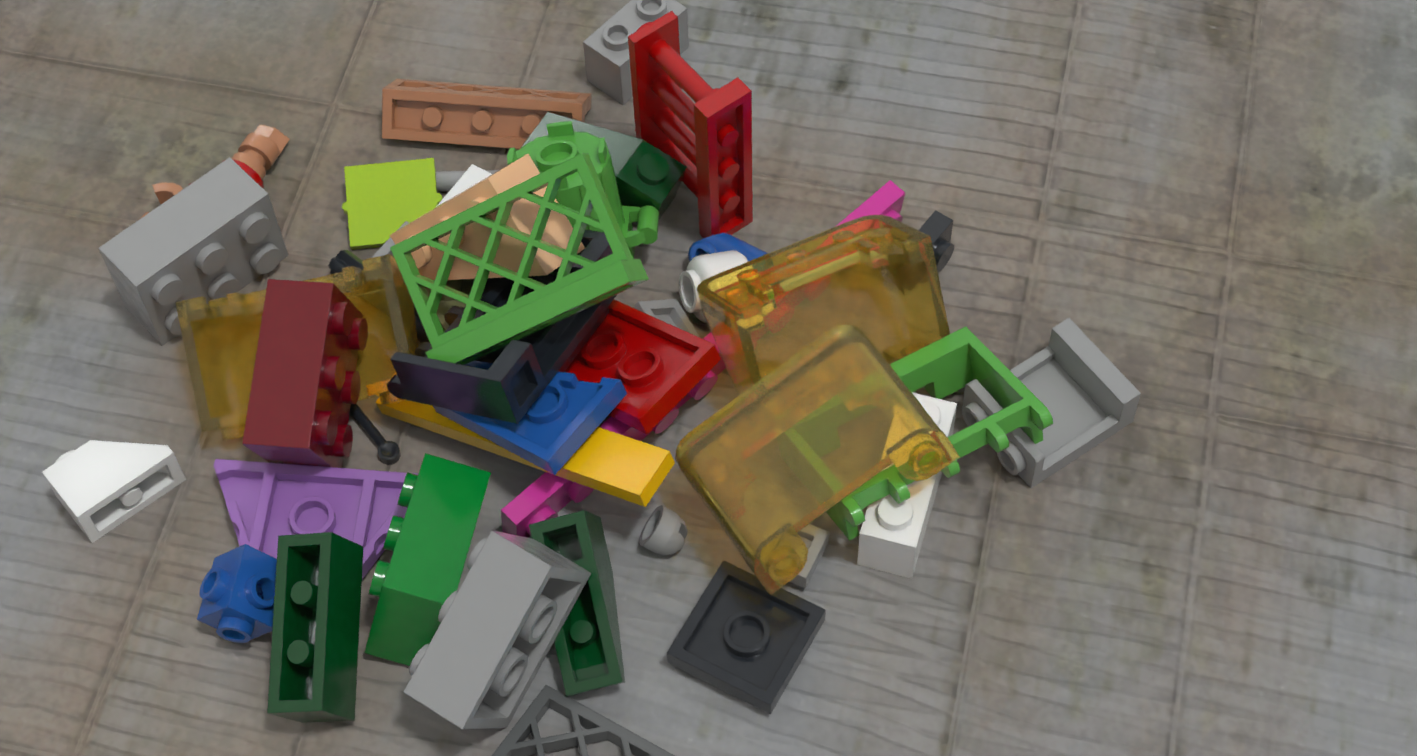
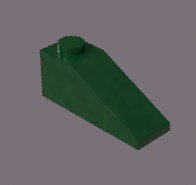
[521,112,687,225]
[529,510,625,696]

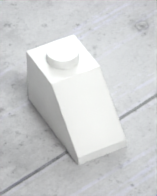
[42,440,186,543]

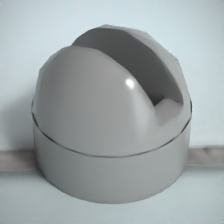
[639,505,688,556]

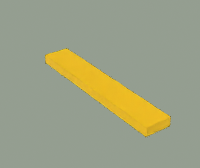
[375,374,675,507]

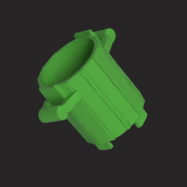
[507,121,659,276]

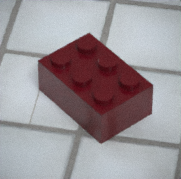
[242,279,368,468]

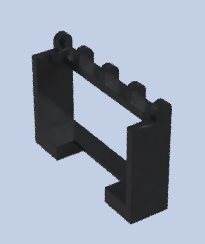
[387,229,617,424]

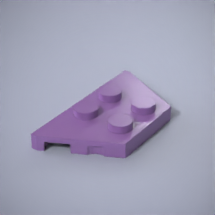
[214,459,418,579]

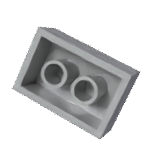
[98,157,288,346]
[403,530,591,730]

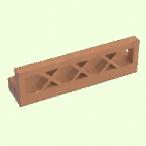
[382,79,592,149]

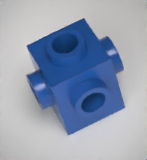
[197,544,277,643]

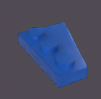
[433,361,627,475]

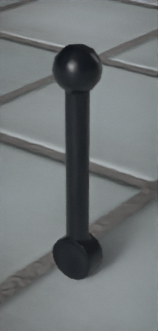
[350,403,401,465]

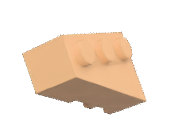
[390,154,585,281]

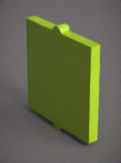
[342,158,443,250]

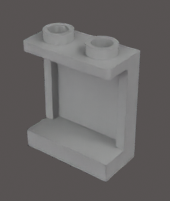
[962,318,1141,488]

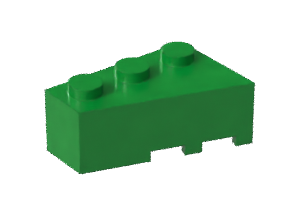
[364,453,491,666]

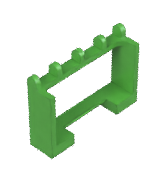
[775,326,1053,541]

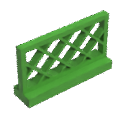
[390,153,649,365]

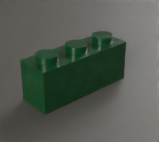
[267,532,363,723]

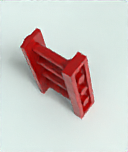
[628,11,753,239]

